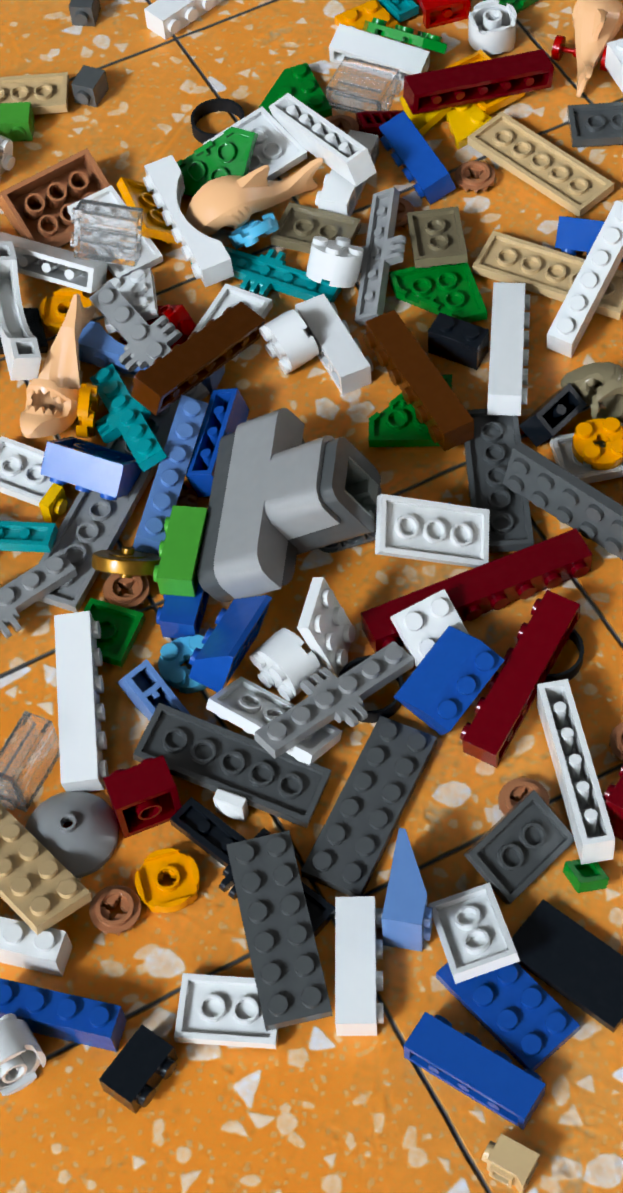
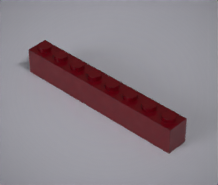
[361,528,593,653]

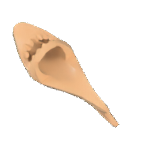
[572,0,623,98]
[185,158,323,236]
[20,294,96,438]

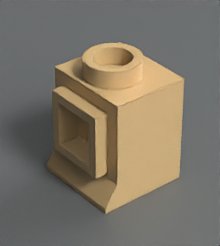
[481,1133,540,1193]

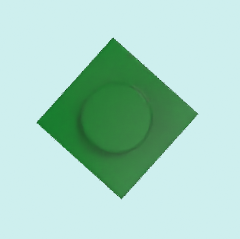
[563,859,609,893]

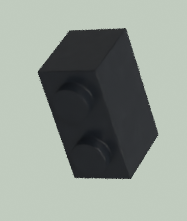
[428,313,489,370]
[519,383,587,447]
[99,1025,178,1114]

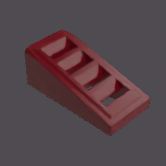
[356,110,403,138]

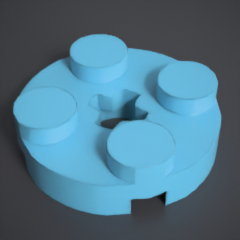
[228,212,280,249]
[158,635,207,694]

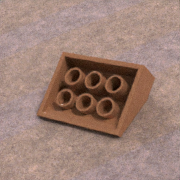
[0,148,110,248]

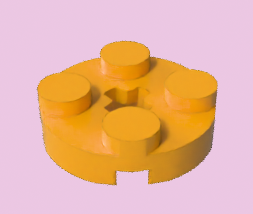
[39,288,92,334]
[76,382,99,438]
[572,417,623,470]
[135,848,201,913]

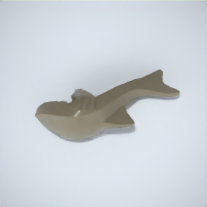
[561,362,623,422]

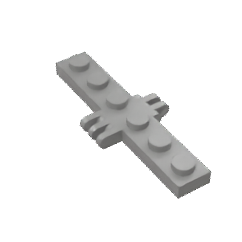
[354,187,406,326]
[89,281,210,401]
[0,550,78,639]
[254,641,415,759]

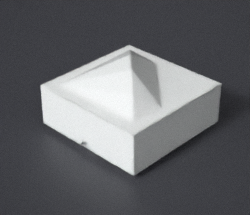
[213,789,249,822]

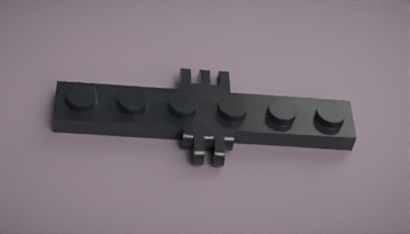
[170,797,335,937]

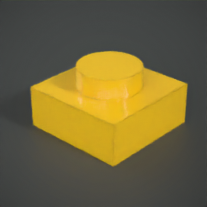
[39,483,68,523]

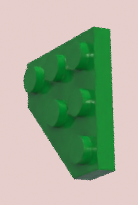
[363,18,447,54]
[258,63,332,118]
[177,127,258,197]
[389,262,487,323]
[368,374,452,447]

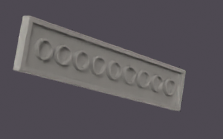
[39,399,179,612]

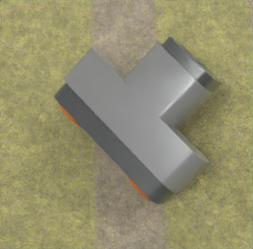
[197,408,382,603]

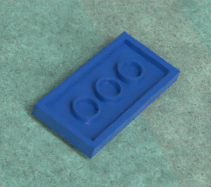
[436,963,580,1071]

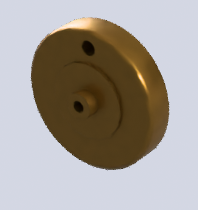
[92,547,161,578]

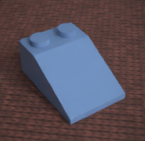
[381,828,433,952]

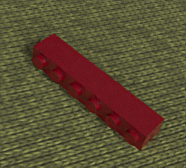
[403,49,554,115]
[460,590,580,768]

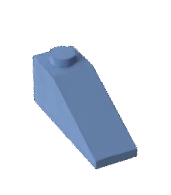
[117,659,191,721]

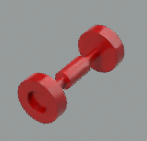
[551,35,608,72]

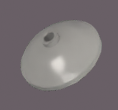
[25,791,119,878]

